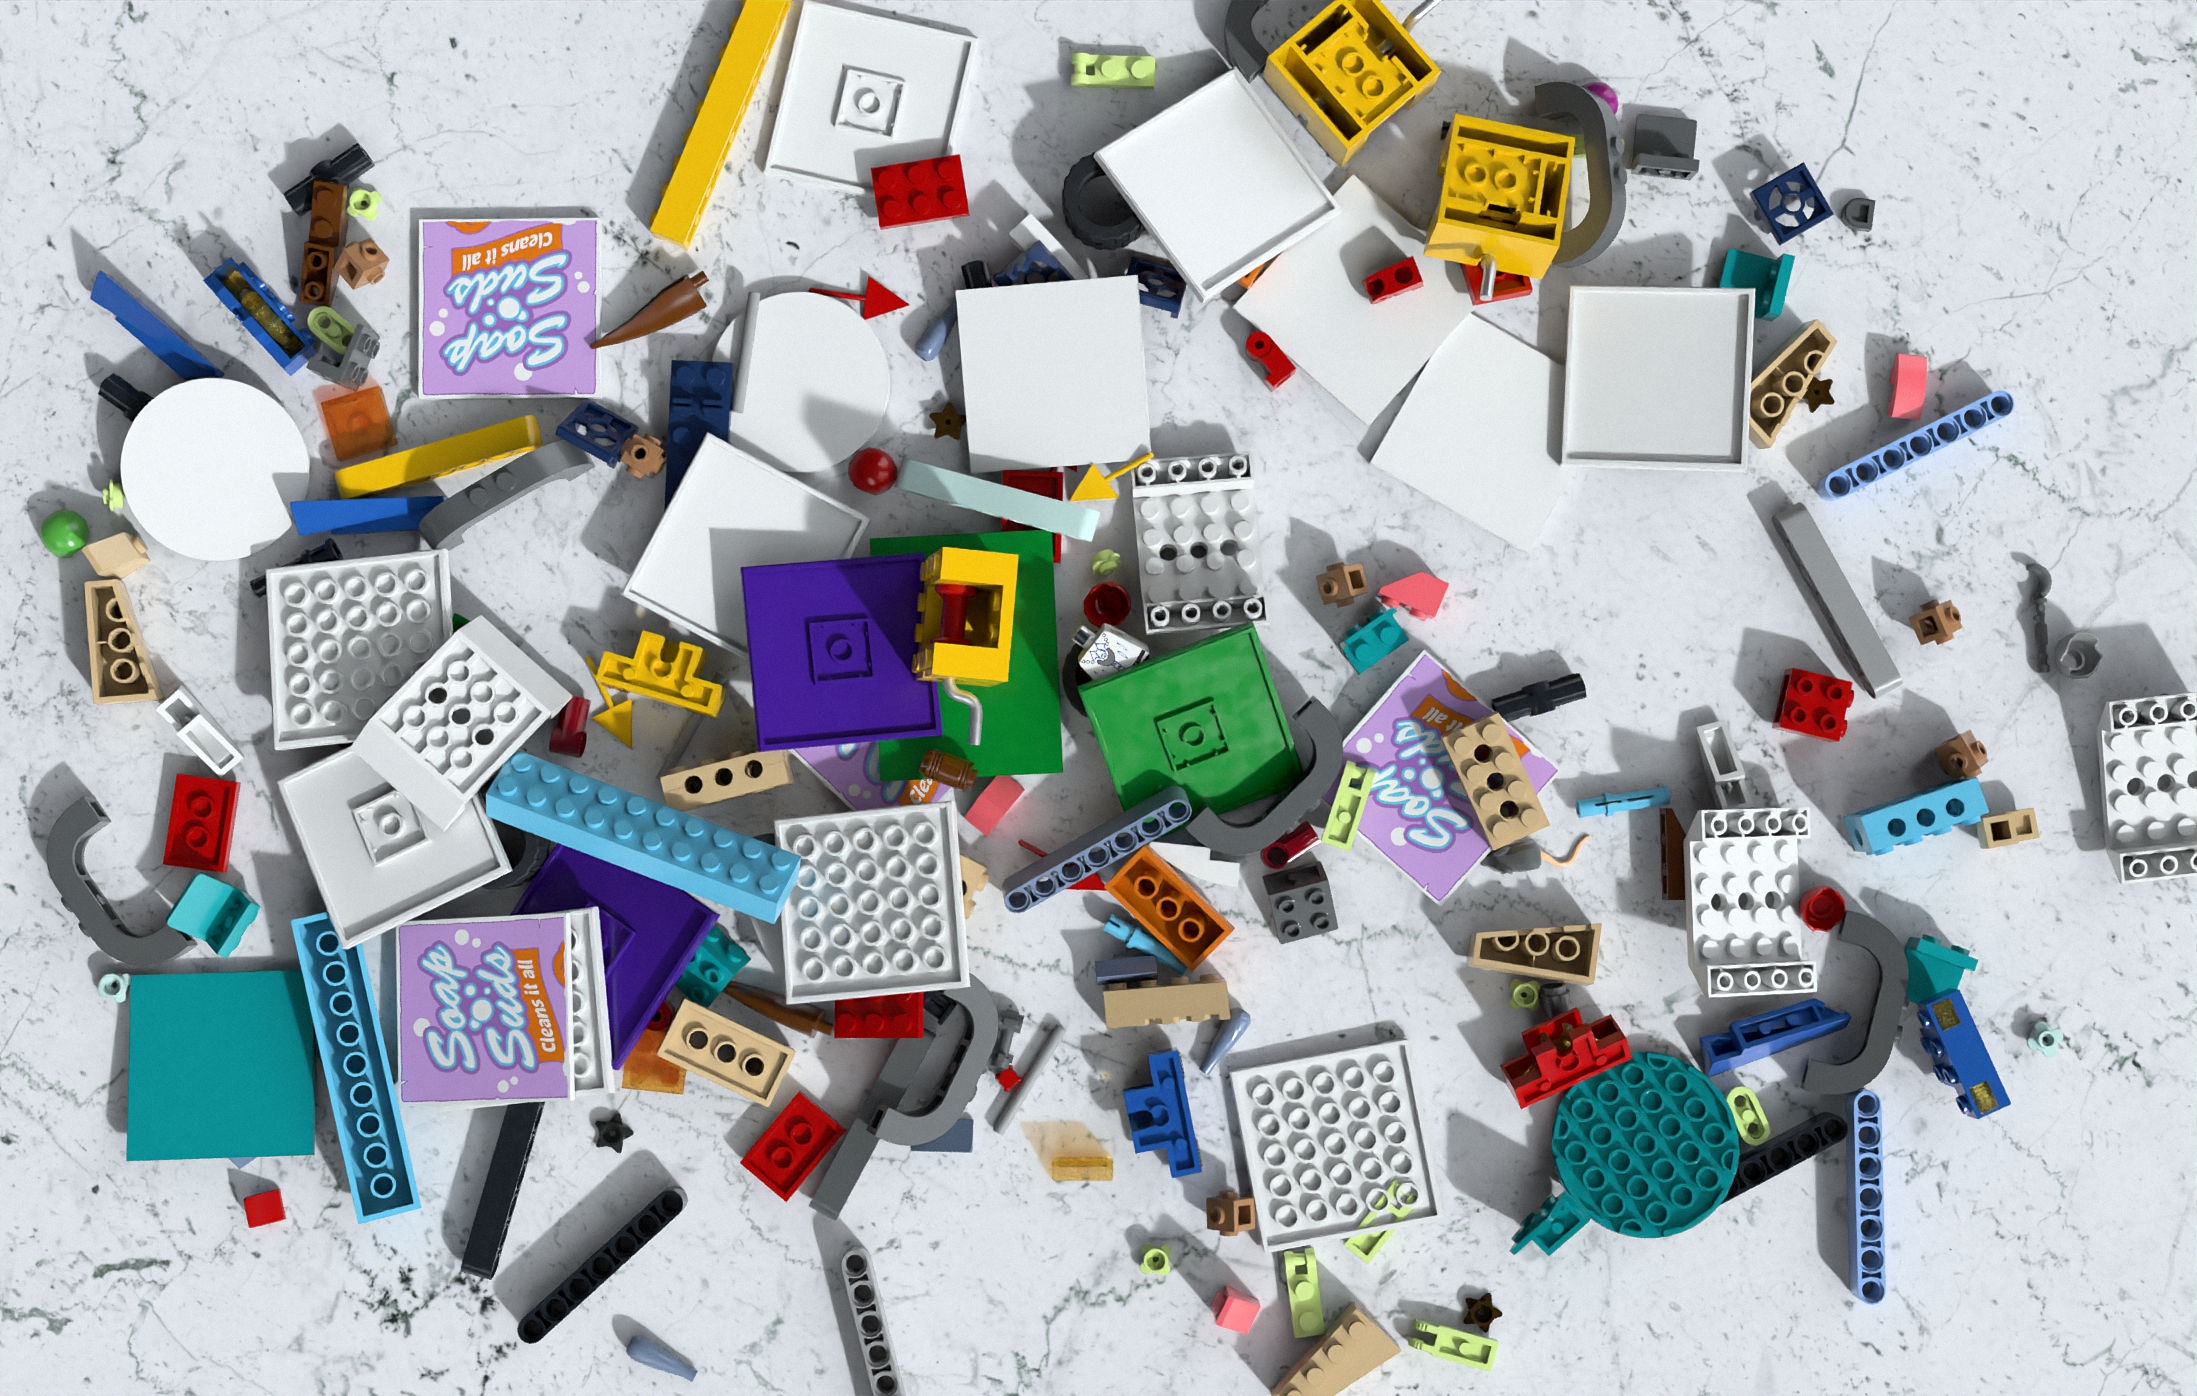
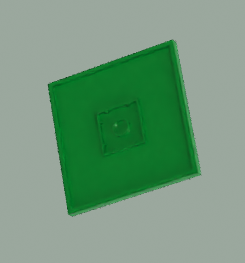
[1077,621,1303,839]

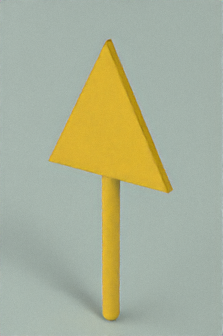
[1069,452,1154,501]
[585,656,632,749]

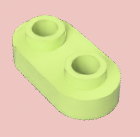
[308,306,356,356]
[1724,1085,1770,1145]

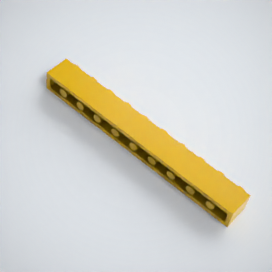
[649,0,793,251]

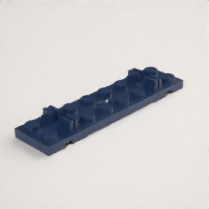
[664,360,734,512]

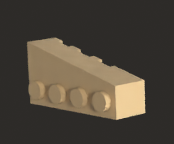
[1749,319,1838,449]
[84,579,164,705]
[1466,923,1602,986]
[1103,973,1230,1028]
[1270,1302,1402,1396]

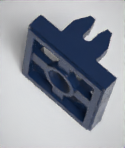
[1749,162,1834,246]
[993,240,1076,287]
[1126,257,1187,319]
[555,398,639,469]

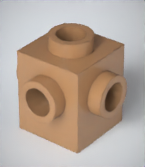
[334,238,390,290]
[620,433,667,479]
[1316,562,1369,608]
[1909,599,1963,645]
[1935,730,1988,781]
[1206,1190,1255,1236]

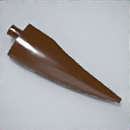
[589,271,709,349]
[722,981,834,1038]

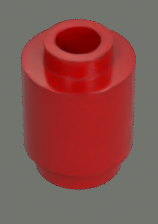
[647,999,675,1031]

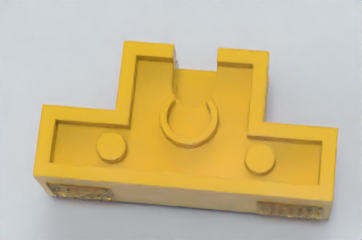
[595,630,727,719]

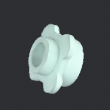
[97,968,131,1003]
[2027,1021,2063,1057]

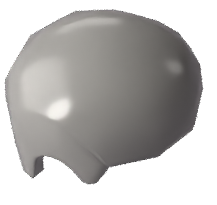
[2054,631,2103,679]

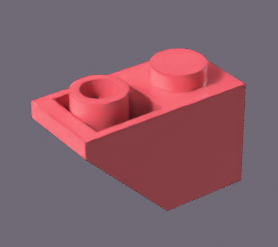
[1376,572,1449,621]
[1210,1285,1261,1334]

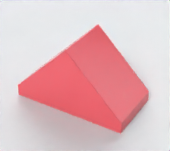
[963,776,1025,836]

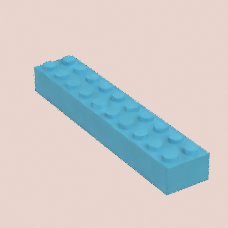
[486,750,801,924]
[291,912,421,1224]

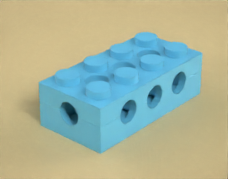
[1843,777,1989,856]

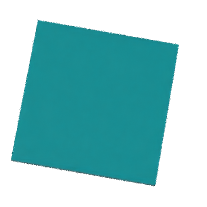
[126,970,316,1161]

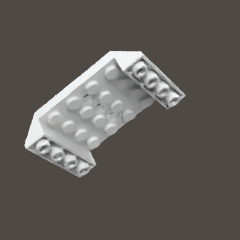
[1130,451,1270,635]
[350,615,573,831]
[2097,692,2197,884]
[1683,807,1817,998]

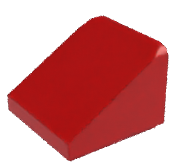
[243,1189,286,1228]

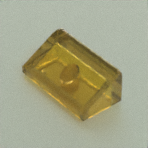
[1052,1157,1113,1181]

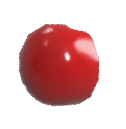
[848,447,897,495]
[1084,581,1131,628]
[1799,886,1846,932]

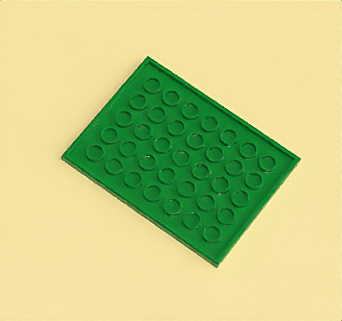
[869,530,1063,782]

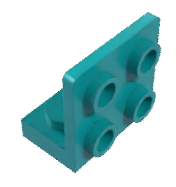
[1718,249,1795,322]
[1338,606,1409,675]

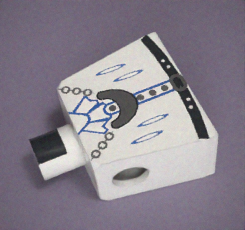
[1071,623,1149,680]

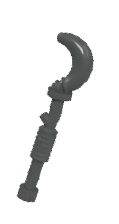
[2026,563,2052,673]

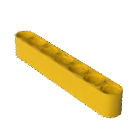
[334,415,544,500]

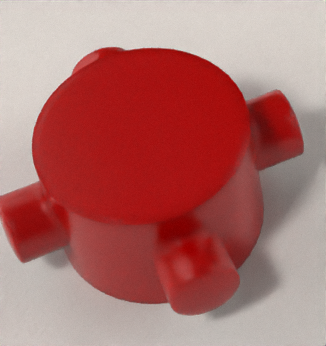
[995,1065,1022,1092]

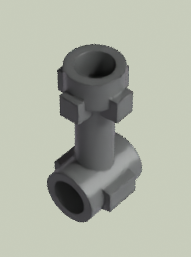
[990,1009,1024,1069]

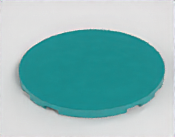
[1551,1051,1740,1238]

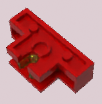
[1500,1007,1632,1109]

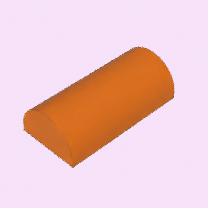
[1104,844,1235,972]

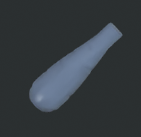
[915,298,958,361]
[1199,1007,1251,1076]
[626,1335,698,1382]

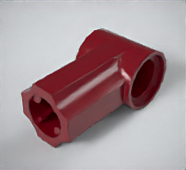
[549,696,591,758]
[1260,820,1321,869]

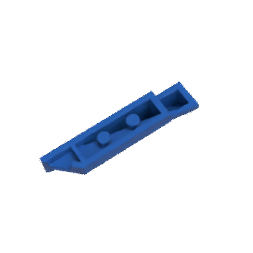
[90,270,225,380]
[290,496,448,536]
[1699,998,1852,1078]

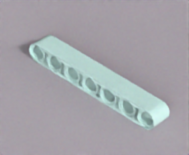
[895,458,1100,542]

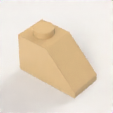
[81,532,150,580]

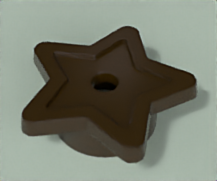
[1802,377,1835,413]
[929,402,967,441]
[1463,1293,1502,1333]

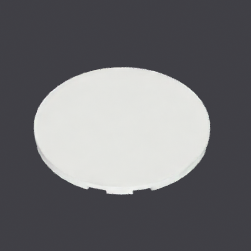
[711,292,890,473]
[120,378,310,561]

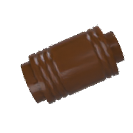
[919,748,978,792]

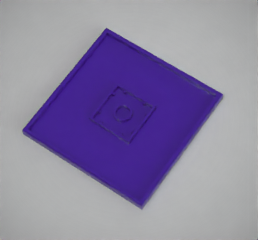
[740,553,943,753]
[509,843,721,1071]

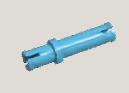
[1575,786,1670,818]
[1102,914,1188,976]

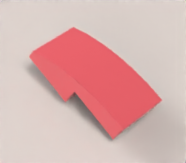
[1887,353,1927,420]

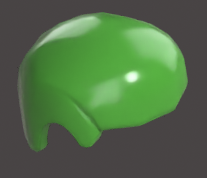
[40,509,90,558]

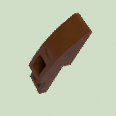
[299,179,349,307]

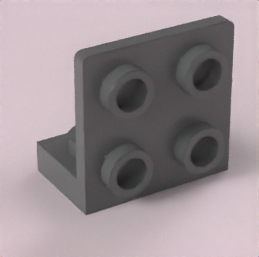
[1631,114,1700,180]
[306,324,380,392]
[1262,861,1338,944]

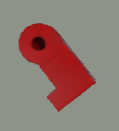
[1362,256,1423,304]
[1245,331,1296,392]

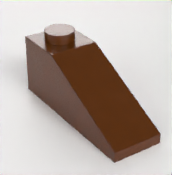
[1659,808,1686,900]

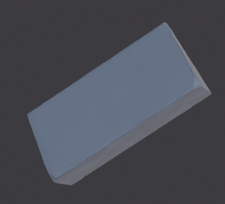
[1095,955,1158,985]
[911,1119,974,1153]

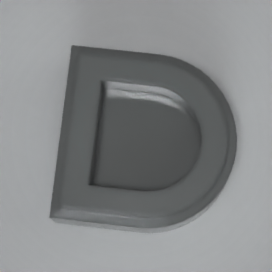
[1841,198,1876,232]

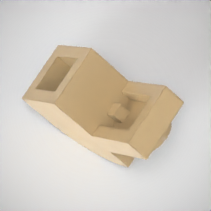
[1976,808,2040,849]

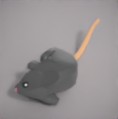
[1480,835,1590,874]

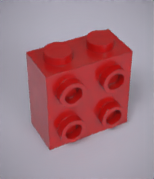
[1772,668,1854,742]

